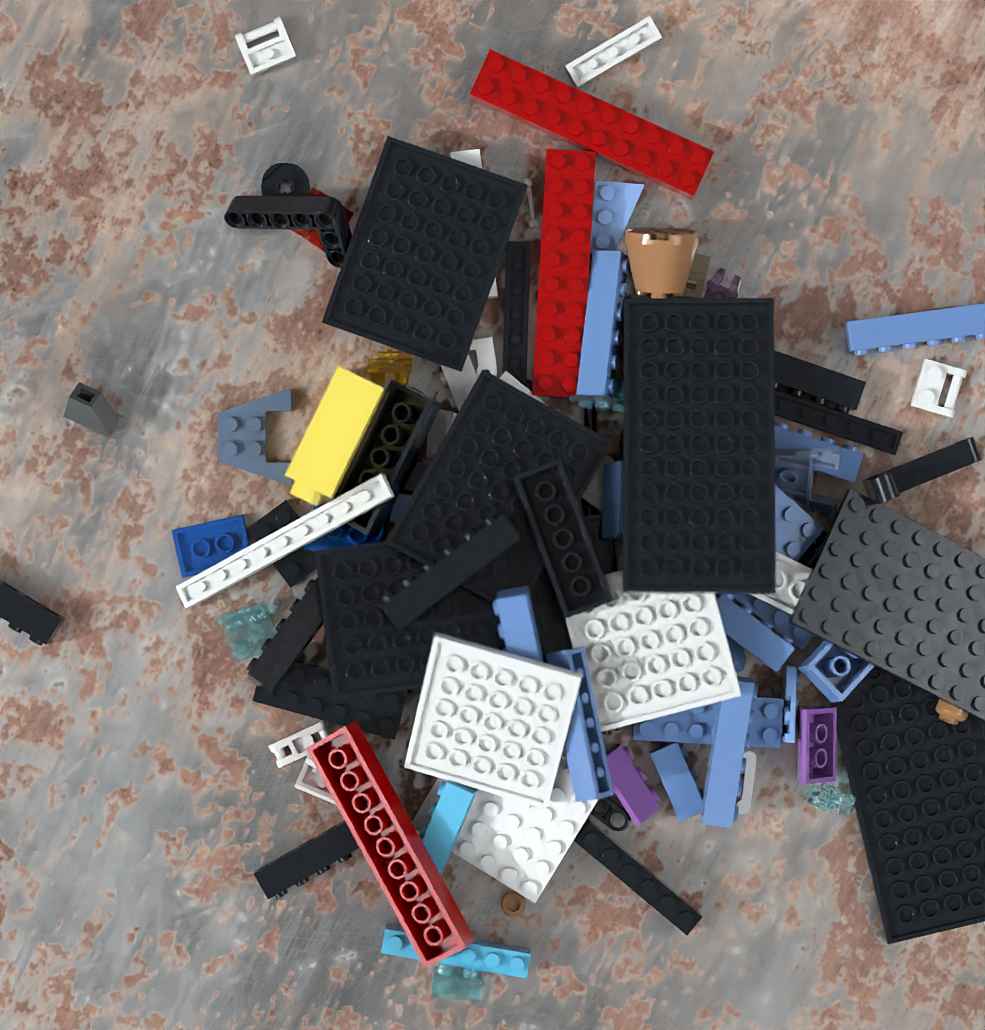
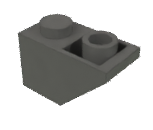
[63,382,119,438]

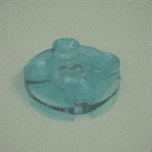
[805,783,856,816]

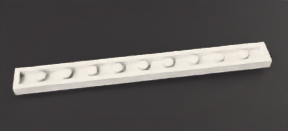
[176,474,395,609]

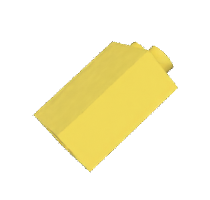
[285,366,386,506]

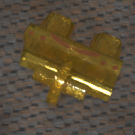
[367,346,412,384]

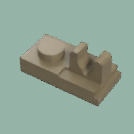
[675,253,711,298]

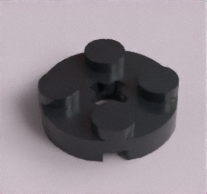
[261,163,311,196]

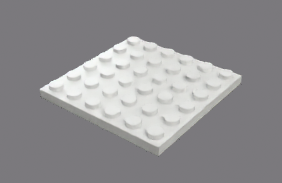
[565,570,742,732]
[404,632,582,809]
[412,752,598,903]

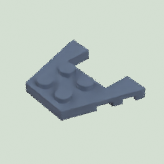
[218,389,292,485]
[775,447,842,520]

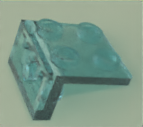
[569,378,624,413]
[216,601,276,662]
[431,963,482,1001]

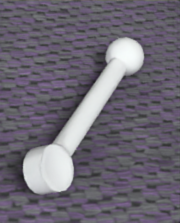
[523,178,539,229]

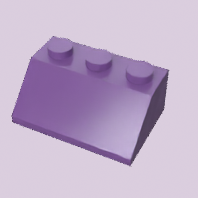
[797,706,837,785]
[606,744,661,826]

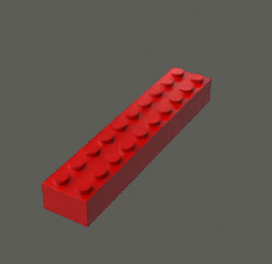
[470,49,714,200]
[532,149,596,399]
[306,721,475,968]

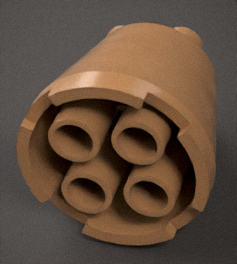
[625,227,699,298]

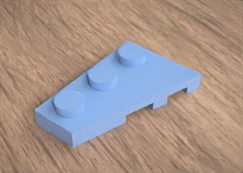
[590,180,644,255]
[782,665,800,743]

